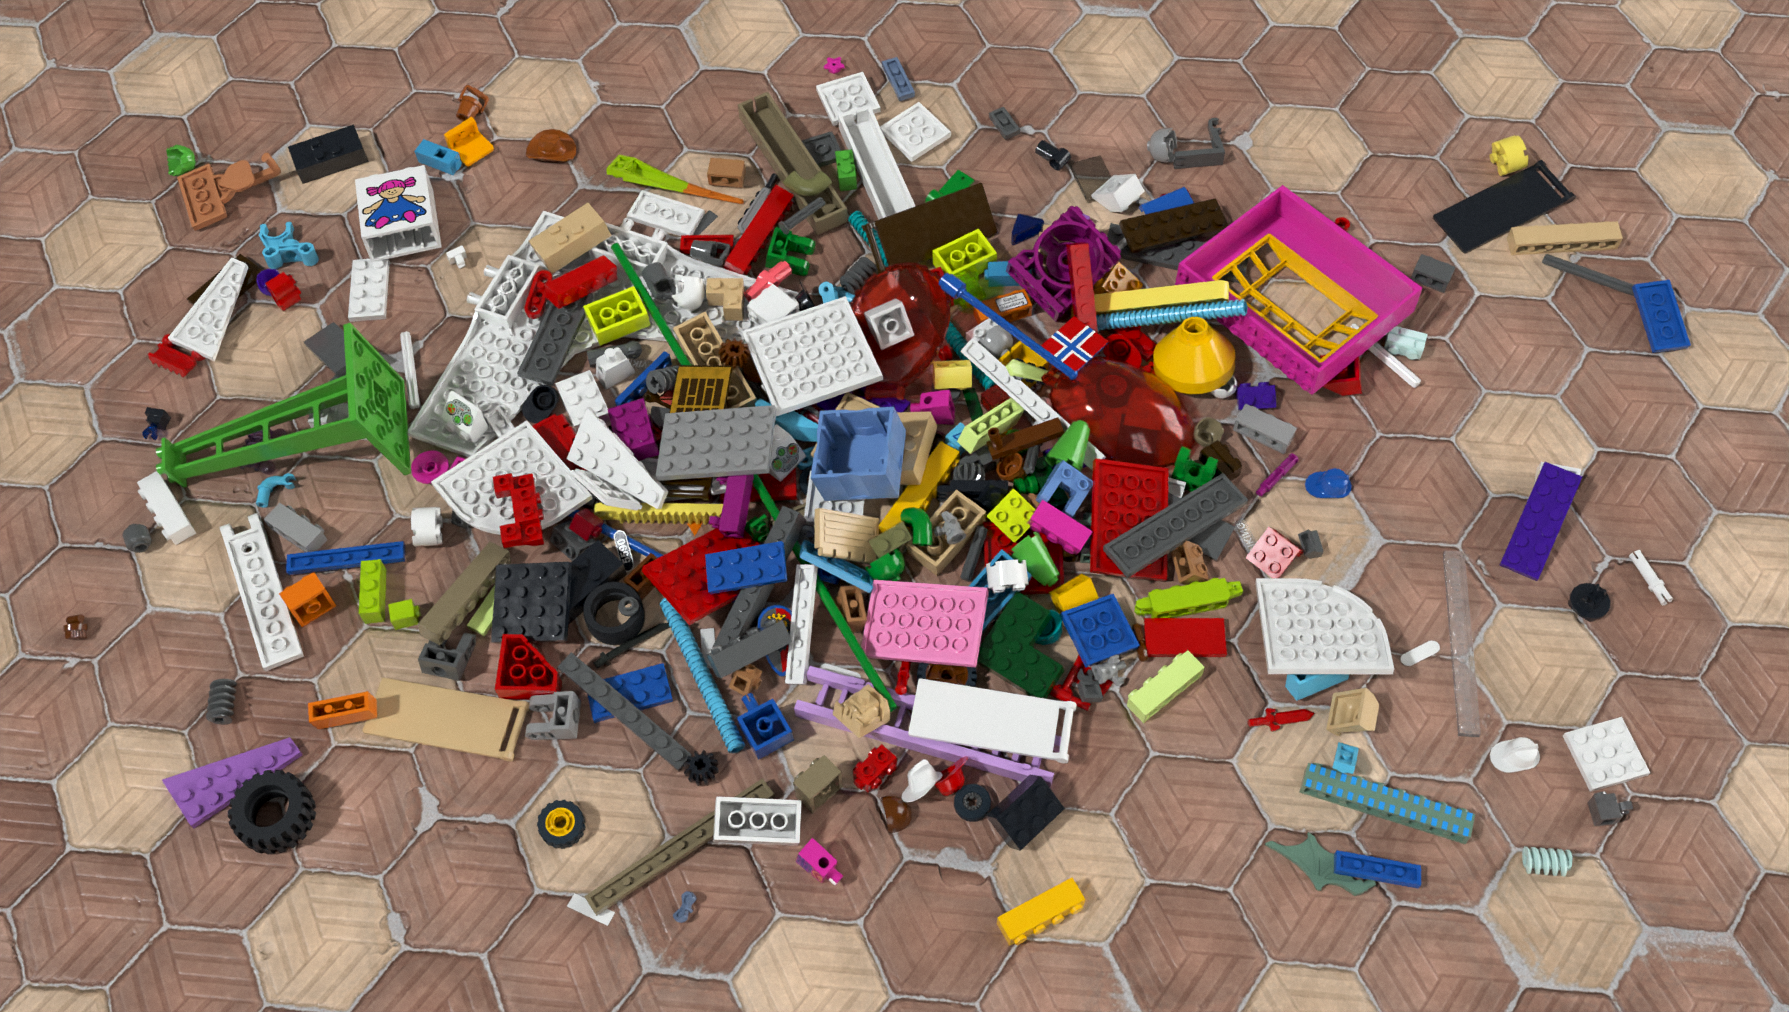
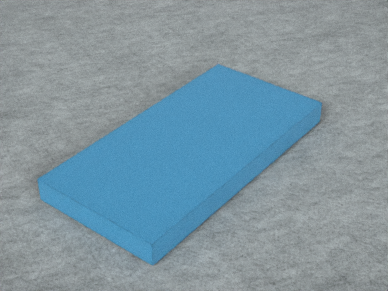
[799,540,873,593]

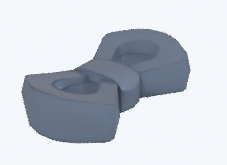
[673,891,697,923]

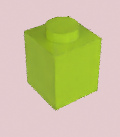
[388,599,421,630]

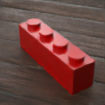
[545,255,617,309]

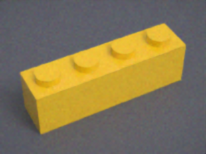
[997,877,1085,946]

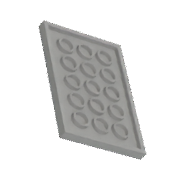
[655,405,777,481]

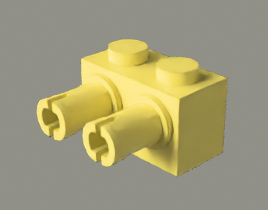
[933,360,972,391]

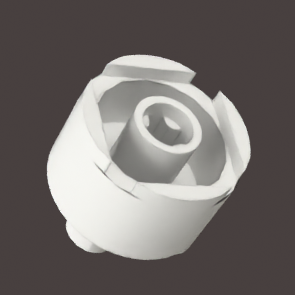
[411,507,443,546]
[986,560,1028,593]

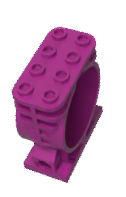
[1006,206,1121,322]

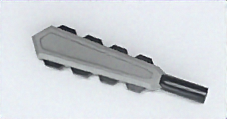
[737,173,778,235]

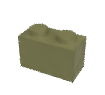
[869,520,913,558]

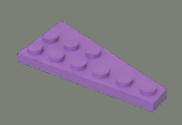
[162,737,302,829]

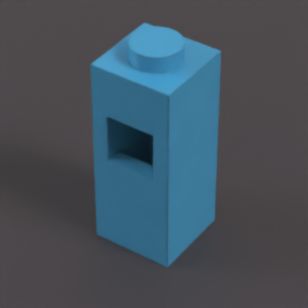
[414,139,462,175]
[984,261,1032,287]

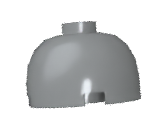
[1147,128,1177,163]
[978,325,1013,360]

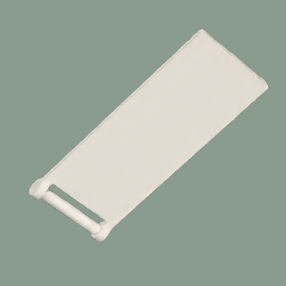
[908,679,1077,763]

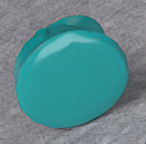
[1036,610,1063,645]

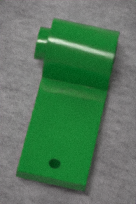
[925,170,975,202]

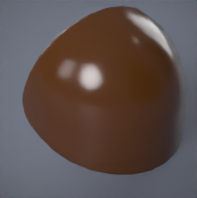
[881,795,912,833]

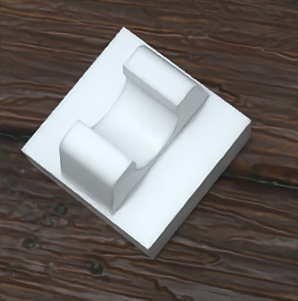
[446,246,467,269]

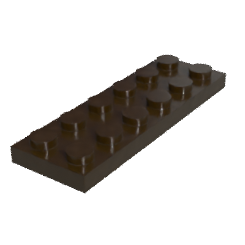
[1119,198,1229,254]

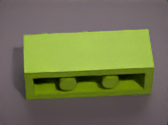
[359,559,387,624]

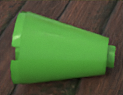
[1045,420,1090,472]
[1008,531,1059,587]

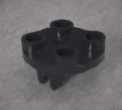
[1568,583,1611,622]

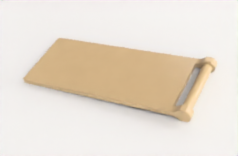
[363,677,530,762]

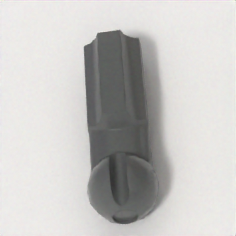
[587,341,642,367]

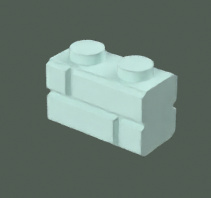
[1384,326,1427,360]

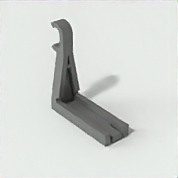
[1173,118,1225,169]

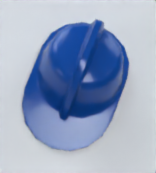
[1305,468,1352,498]

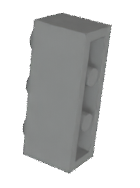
[1233,404,1297,454]
[264,503,327,552]

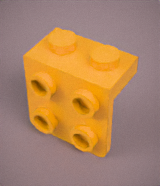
[443,117,494,166]
[1093,262,1143,295]

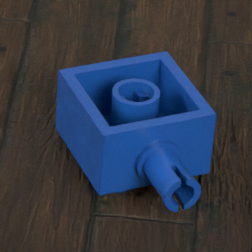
[737,693,794,760]

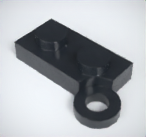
[970,480,1008,513]

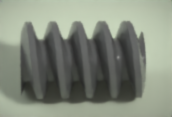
[840,257,877,295]
[646,365,679,394]
[206,679,237,725]

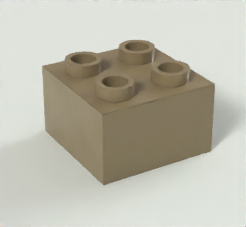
[793,755,843,814]

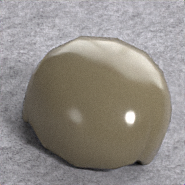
[1193,417,1224,447]

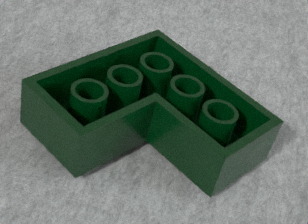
[977,591,1064,699]

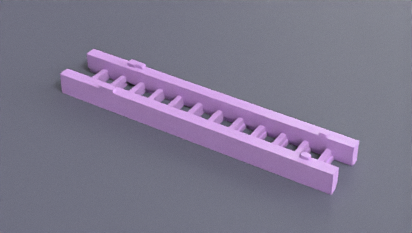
[794,666,1061,789]

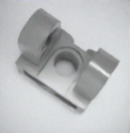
[525,691,581,740]

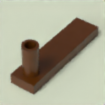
[986,417,1064,460]

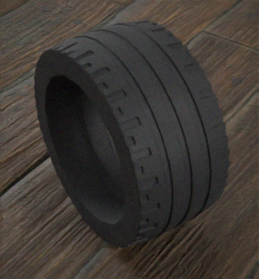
[583,582,645,645]

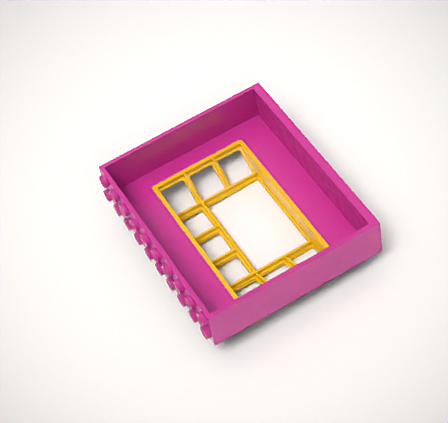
[1175,185,1422,395]

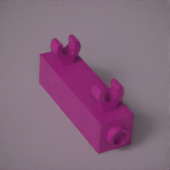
[708,474,754,538]

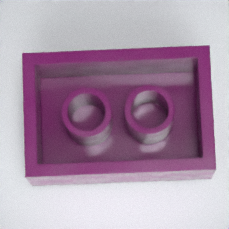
[607,398,659,461]

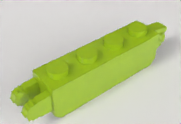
[1134,578,1243,618]

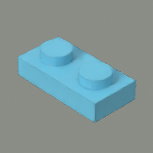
[1332,742,1359,774]

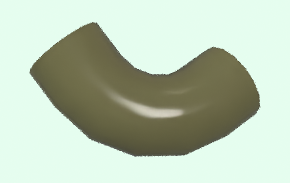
[783,170,832,197]

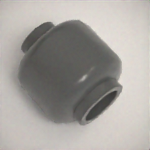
[122,524,152,553]

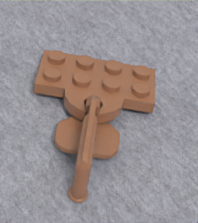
[177,153,281,231]

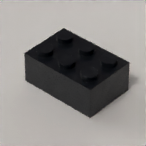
[986,774,1065,851]

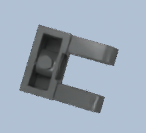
[418,633,477,681]

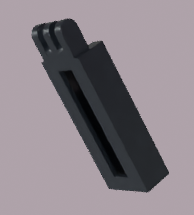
[937,480,1008,502]

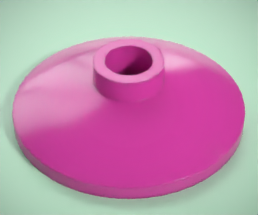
[411,450,449,484]

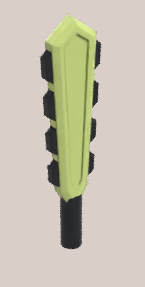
[1005,358,1079,389]

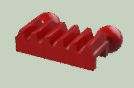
[148,334,205,378]

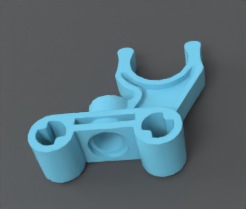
[259,222,319,269]

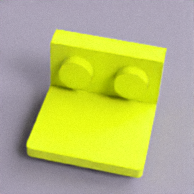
[987,488,1036,543]

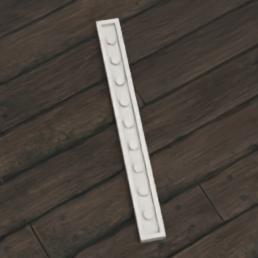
[961,337,1106,471]

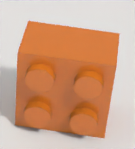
[279,572,336,627]

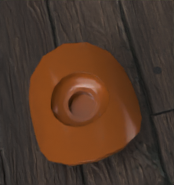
[526,129,576,162]

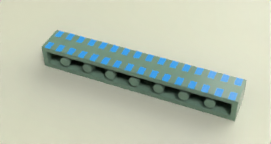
[1299,763,1475,844]

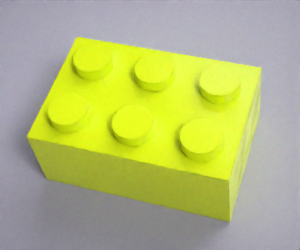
[933,229,997,282]
[583,286,651,345]

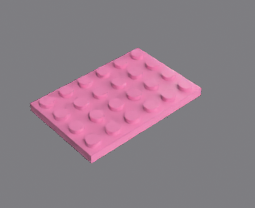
[861,580,989,667]

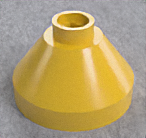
[1153,317,1235,394]

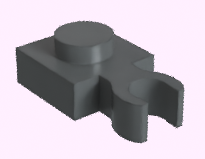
[1077,669,1103,702]

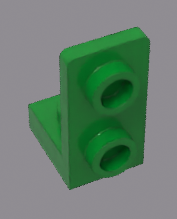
[745,514,770,543]

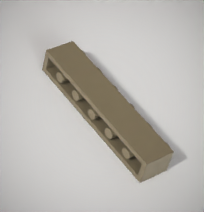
[418,542,511,645]

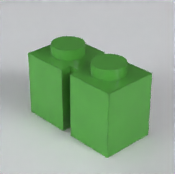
[835,149,857,191]

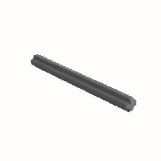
[1542,254,1634,296]

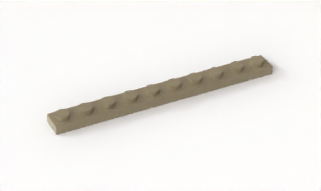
[584,778,775,916]

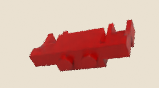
[493,473,544,548]

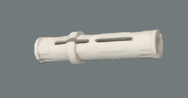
[1629,550,1673,606]

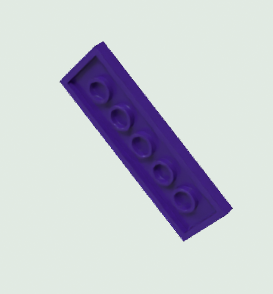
[1499,462,1582,581]

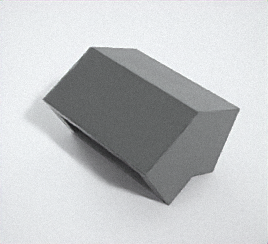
[1298,529,1324,559]

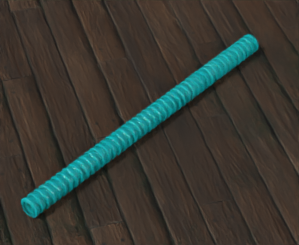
[848,211,998,392]

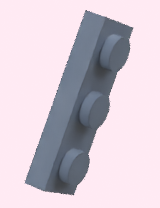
[882,57,915,101]

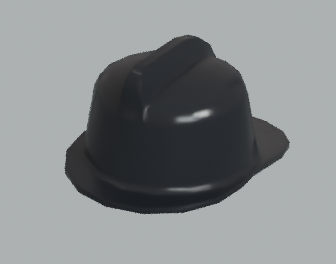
[795,279,815,312]

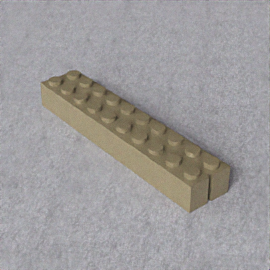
[738,92,848,235]

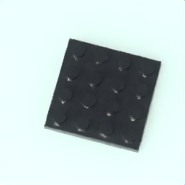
[491,562,572,644]

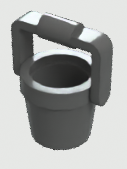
[690,240,731,266]

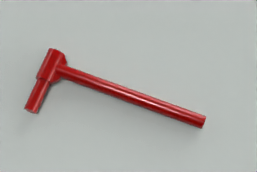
[1050,655,1091,711]

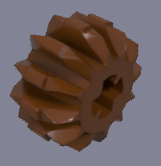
[718,337,750,370]

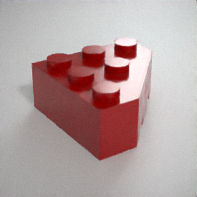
[495,634,562,700]

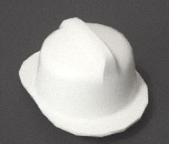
[1490,737,1540,773]
[901,759,943,802]

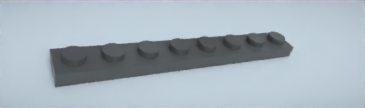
[558,652,692,772]

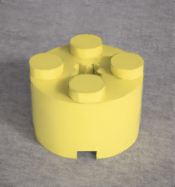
[1490,135,1528,176]

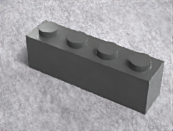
[707,618,792,678]

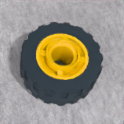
[537,800,586,849]

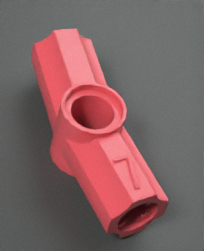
[744,261,792,302]

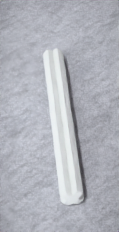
[1350,323,1421,388]
[400,331,420,409]

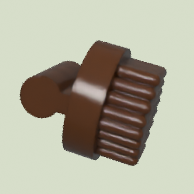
[63,614,88,640]

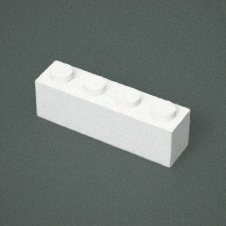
[137,471,196,545]

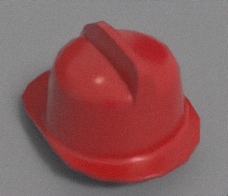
[1103,334,1142,374]
[933,756,968,796]

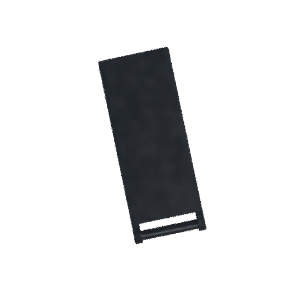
[1433,160,1576,254]

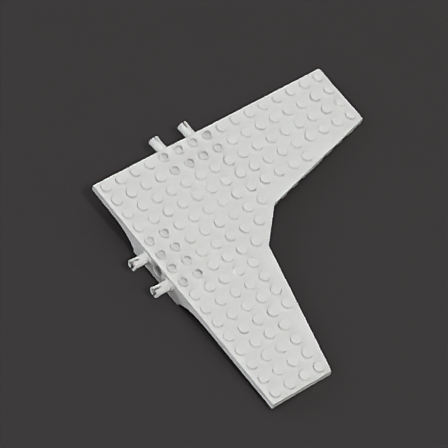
[408,211,799,458]

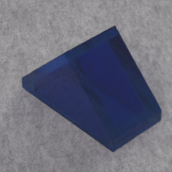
[1011,213,1044,246]

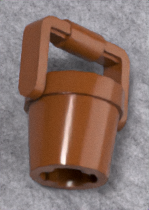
[456,85,489,122]

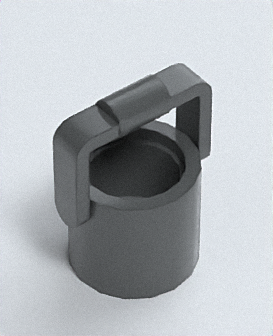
[642,262,676,299]

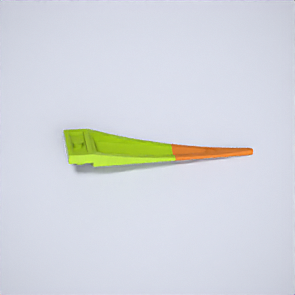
[607,155,744,204]

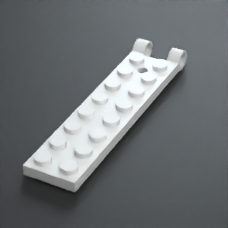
[220,513,304,671]

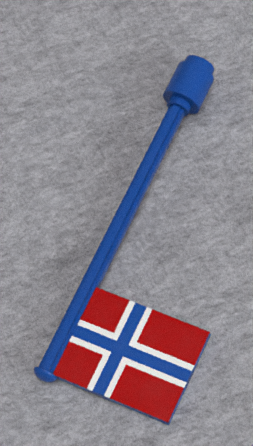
[939,273,1109,380]

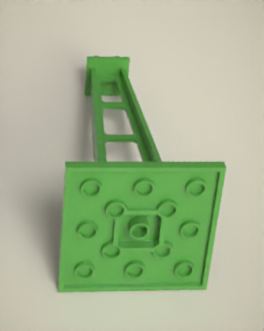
[156,323,411,488]

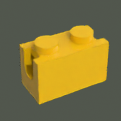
[1049,574,1099,614]

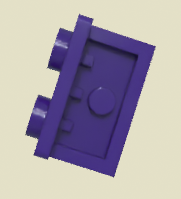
[1235,382,1276,410]

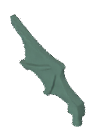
[1265,832,1376,896]

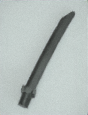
[593,623,670,669]

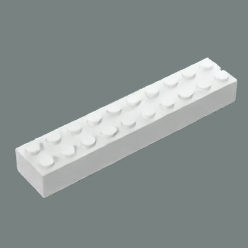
[838,106,915,219]

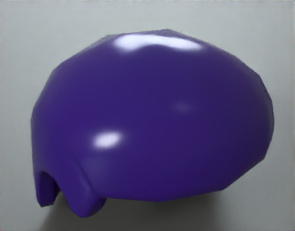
[257,269,279,296]

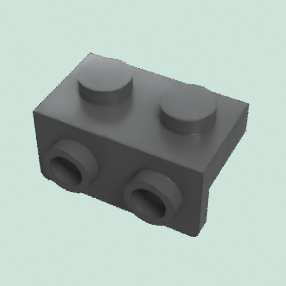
[550,520,596,561]

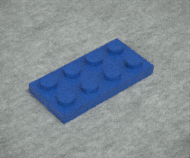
[1632,280,1691,353]
[705,541,787,594]
[587,663,673,723]

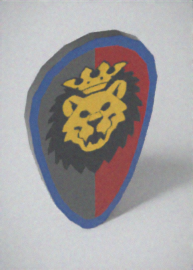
[757,605,792,677]

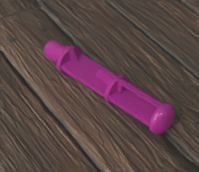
[1256,453,1299,497]

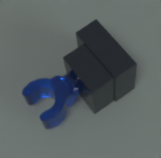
[142,407,171,441]

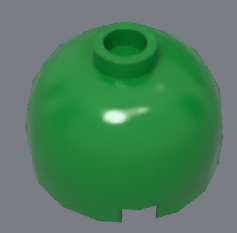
[865,548,905,581]

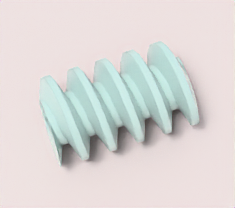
[1522,846,1572,877]

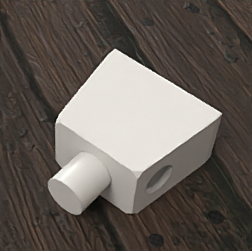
[596,347,636,390]

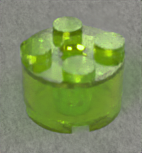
[954,270,986,311]

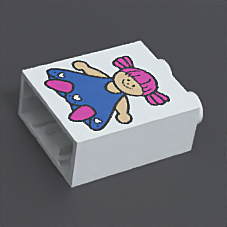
[355,165,442,262]

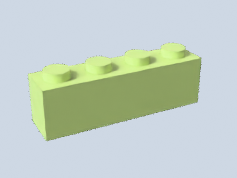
[957,398,1025,454]
[1127,651,1205,723]

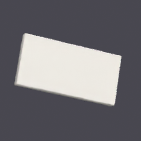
[627,190,705,236]

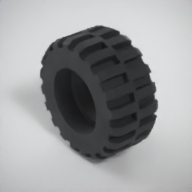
[228,770,316,854]

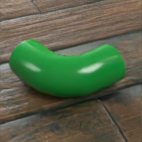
[900,507,932,546]

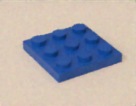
[1060,593,1140,668]

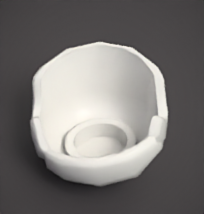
[1211,375,1238,399]

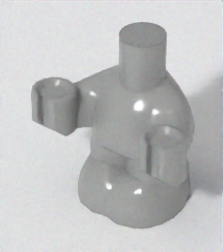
[933,511,966,544]
[1091,655,1126,686]

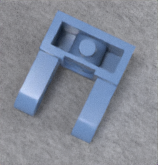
[1035,460,1093,518]

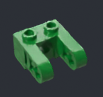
[765,227,816,276]
[1171,446,1219,492]

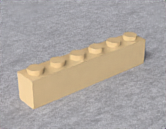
[1507,221,1623,255]

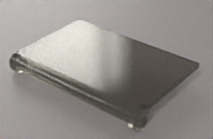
[1068,155,1111,203]

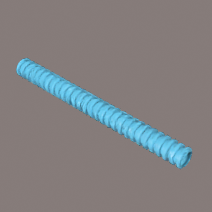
[1096,299,1247,331]
[659,598,745,753]

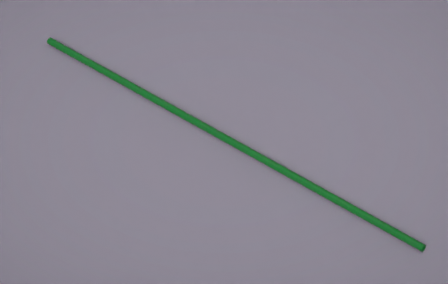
[611,243,897,712]

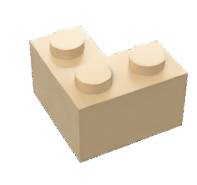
[706,278,745,321]

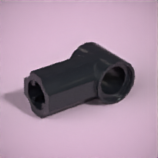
[1035,140,1072,171]

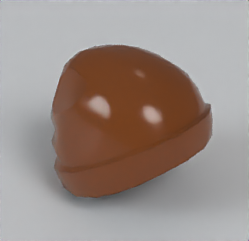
[996,453,1028,483]

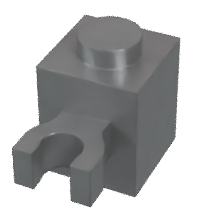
[1587,792,1633,826]

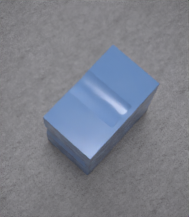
[811,407,906,501]

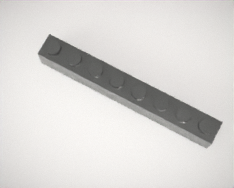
[712,506,807,648]

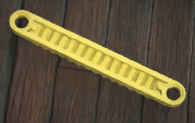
[594,502,723,525]

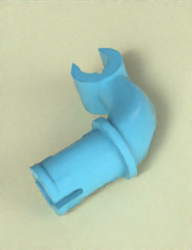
[256,473,297,508]

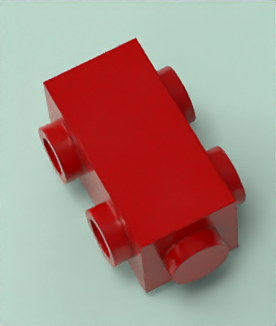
[853,744,897,793]

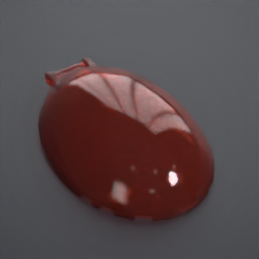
[849,262,951,400]
[1041,356,1195,468]

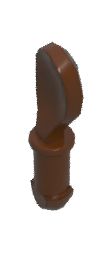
[1132,623,1148,662]

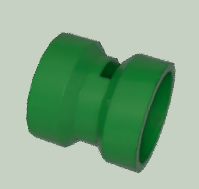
[1013,476,1038,495]

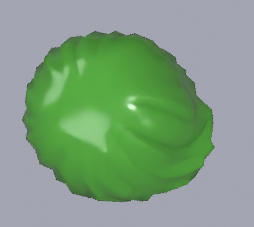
[166,145,196,176]

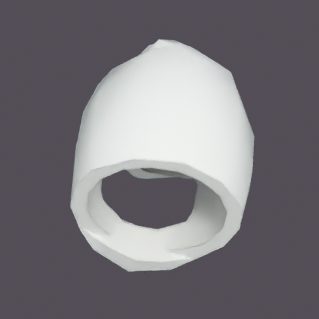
[672,275,705,311]

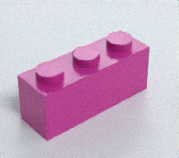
[1027,500,1092,555]

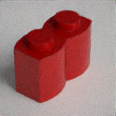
[265,271,301,311]

